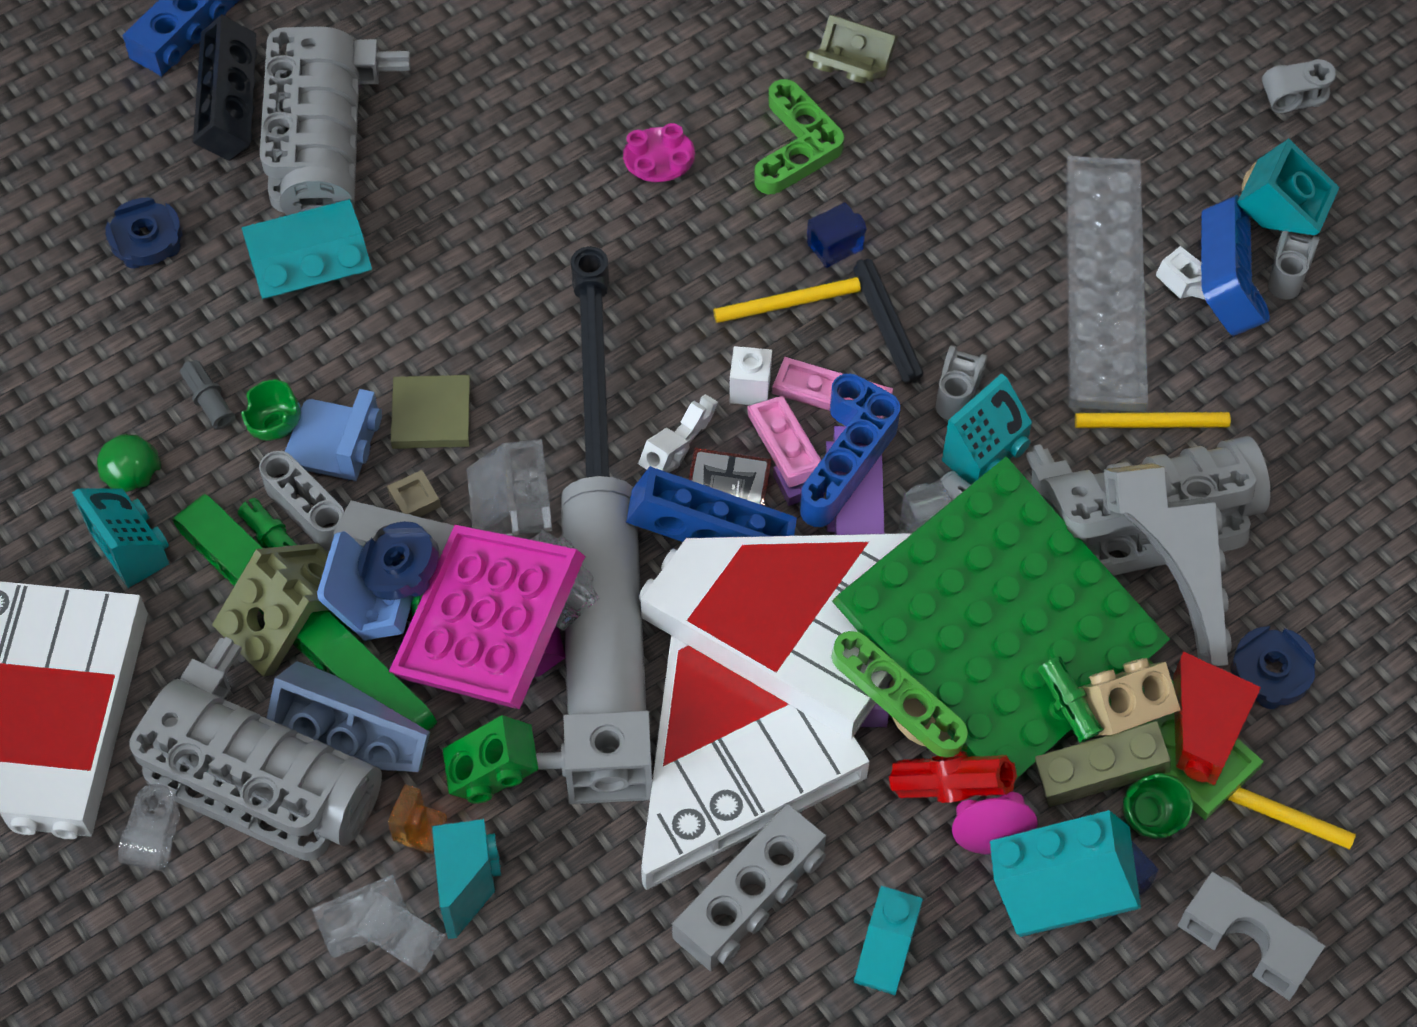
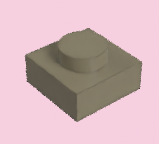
[387,470,441,517]

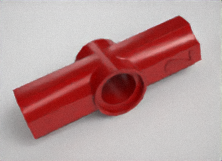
[889,751,1017,803]

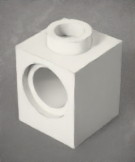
[729,346,772,405]

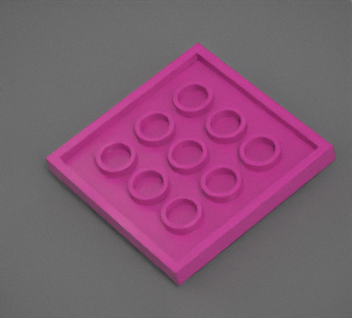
[389,525,585,710]

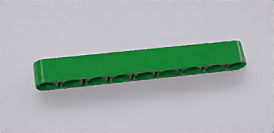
[172,494,437,731]

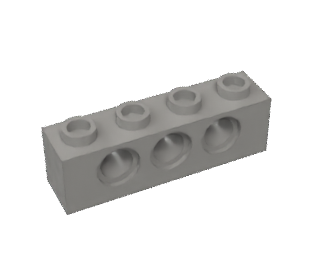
[672,803,826,972]

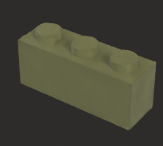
[1035,721,1171,807]

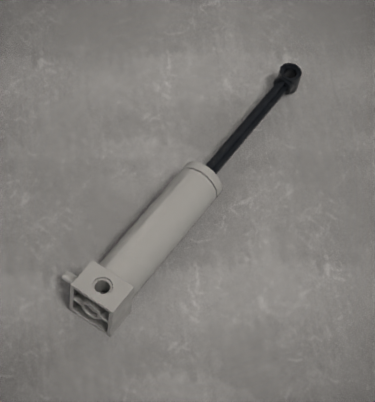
[536,246,652,804]

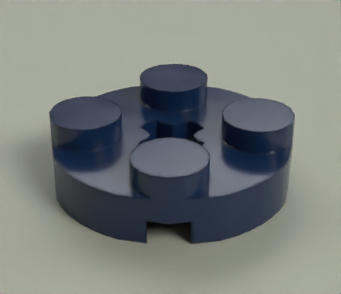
[105,197,182,269]
[358,521,439,600]
[1230,626,1316,709]

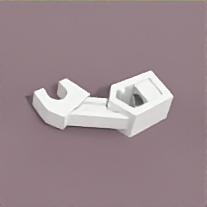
[1156,246,1259,300]
[638,394,718,473]

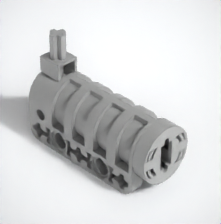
[260,27,411,215]
[1026,436,1270,576]
[129,637,382,861]

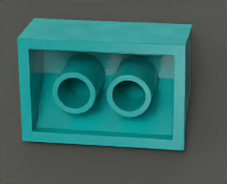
[241,199,372,300]
[990,810,1141,937]

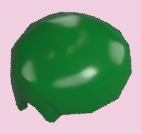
[241,379,301,441]
[97,434,161,492]
[1122,773,1194,840]

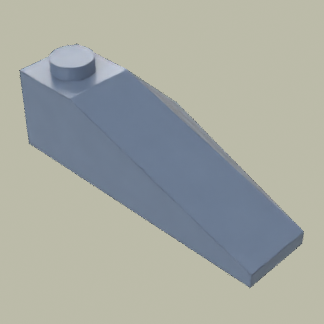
[266,661,430,772]

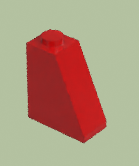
[1173,652,1261,786]

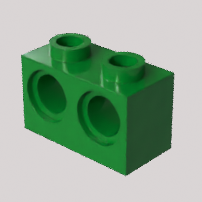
[443,715,539,804]

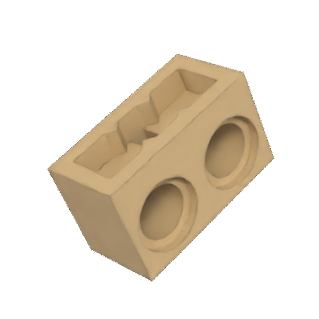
[1079,658,1180,737]

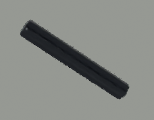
[853,259,924,384]

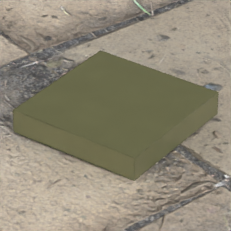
[391,375,471,449]

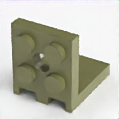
[212,543,329,677]

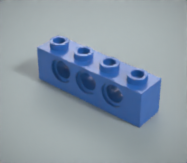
[123,0,239,77]
[626,466,797,542]

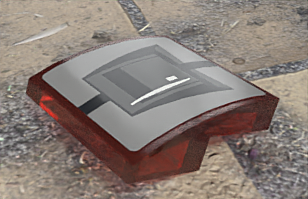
[688,448,772,506]

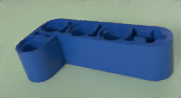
[1201,195,1270,336]
[800,374,900,527]

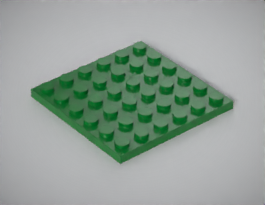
[832,456,1170,779]

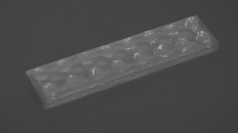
[1066,156,1148,412]

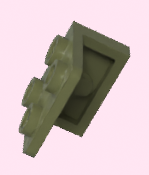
[805,15,898,83]

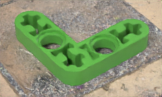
[754,79,844,194]

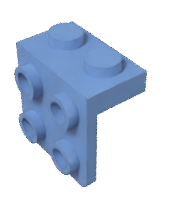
[285,389,382,481]
[317,531,413,641]

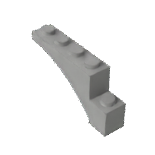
[1104,463,1232,666]

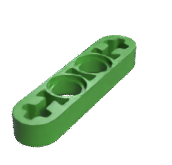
[831,631,968,758]

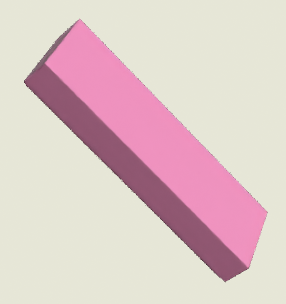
[772,357,893,418]
[747,396,821,488]

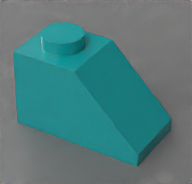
[854,886,923,996]

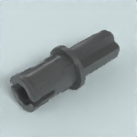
[180,360,235,430]

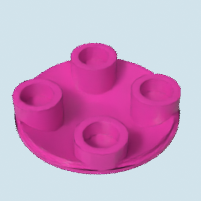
[623,123,695,182]
[952,792,1038,854]

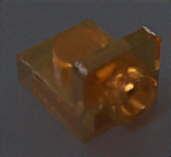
[388,784,447,854]

